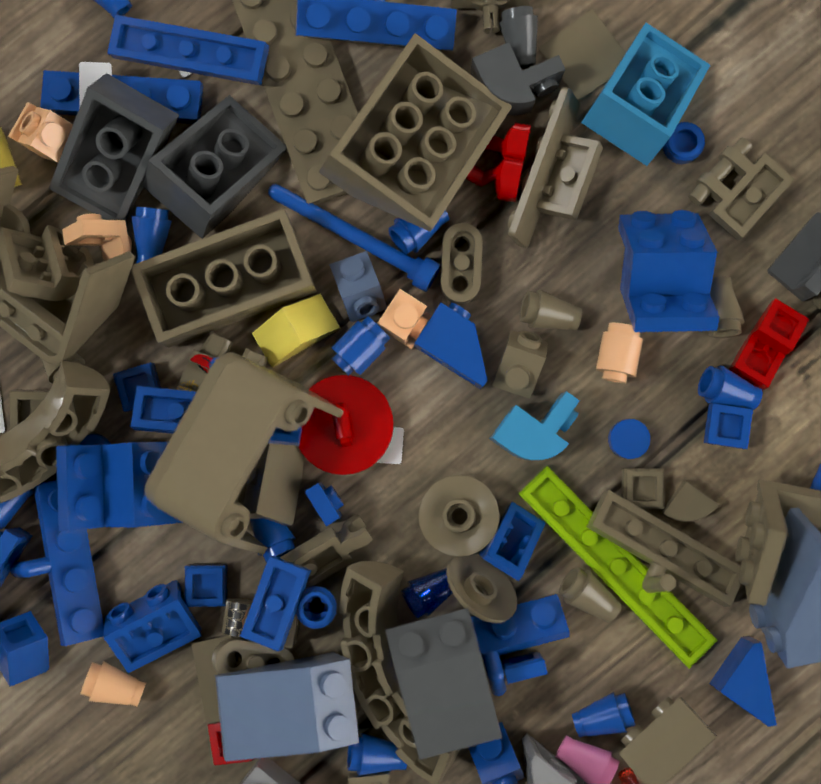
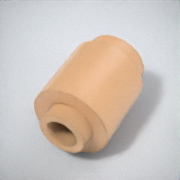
[596,322,643,384]

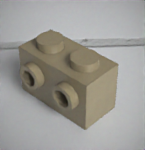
[618,697,717,784]

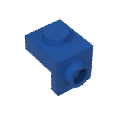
[468,722,525,784]

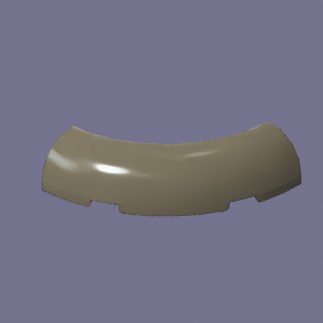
[0,360,110,504]
[339,561,461,784]

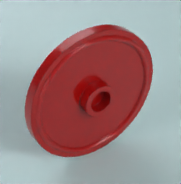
[298,375,394,475]

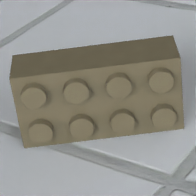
[131,208,317,348]

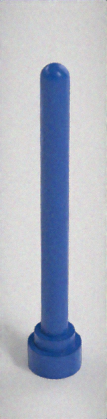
[268,184,441,292]

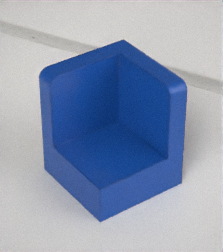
[0,611,49,687]

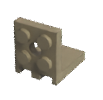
[736,479,821,606]

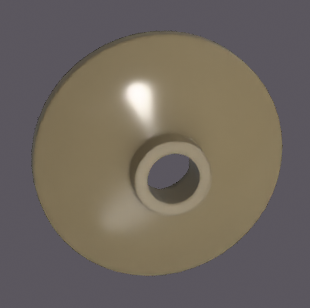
[418,475,500,557]
[447,553,517,623]

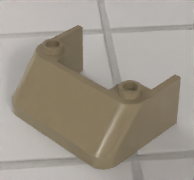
[0,166,135,364]
[145,352,344,555]

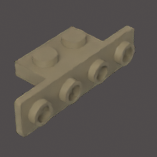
[508,87,603,248]

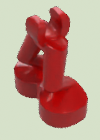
[466,122,531,203]

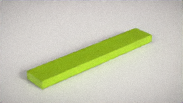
[518,466,718,669]

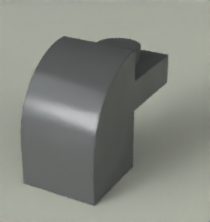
[470,42,565,116]

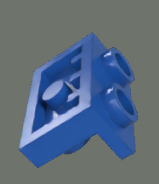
[103,580,201,673]

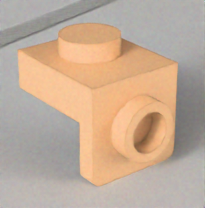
[62,214,132,262]

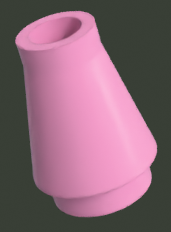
[555,735,620,784]

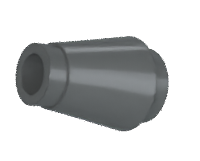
[499,6,538,69]

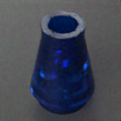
[401,567,453,619]

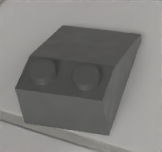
[48,73,179,220]
[142,95,287,239]
[385,608,502,760]

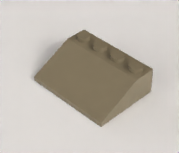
[319,33,513,232]

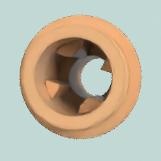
[81,661,146,707]

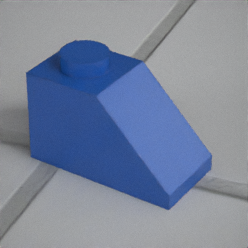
[414,302,487,390]

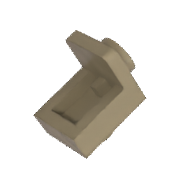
[492,330,548,399]

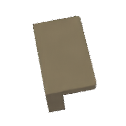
[236,443,305,525]

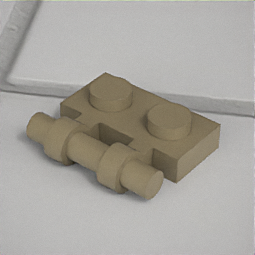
[688,137,795,240]

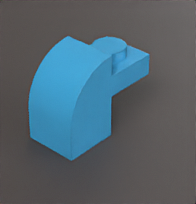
[489,391,580,460]

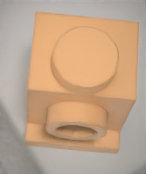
[8,102,73,163]
[378,289,432,350]

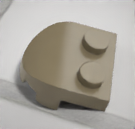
[0,225,94,301]

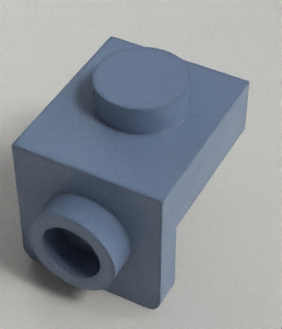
[329,251,387,322]

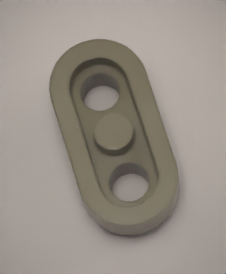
[440,223,483,304]
[212,638,294,675]

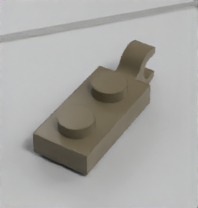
[262,514,373,590]

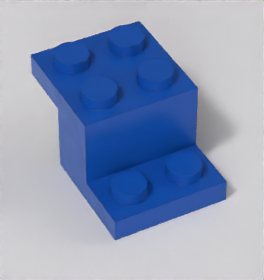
[618,210,720,332]
[56,441,183,531]

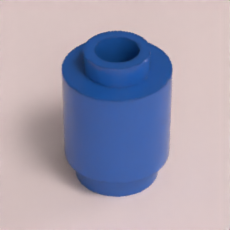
[331,316,391,376]

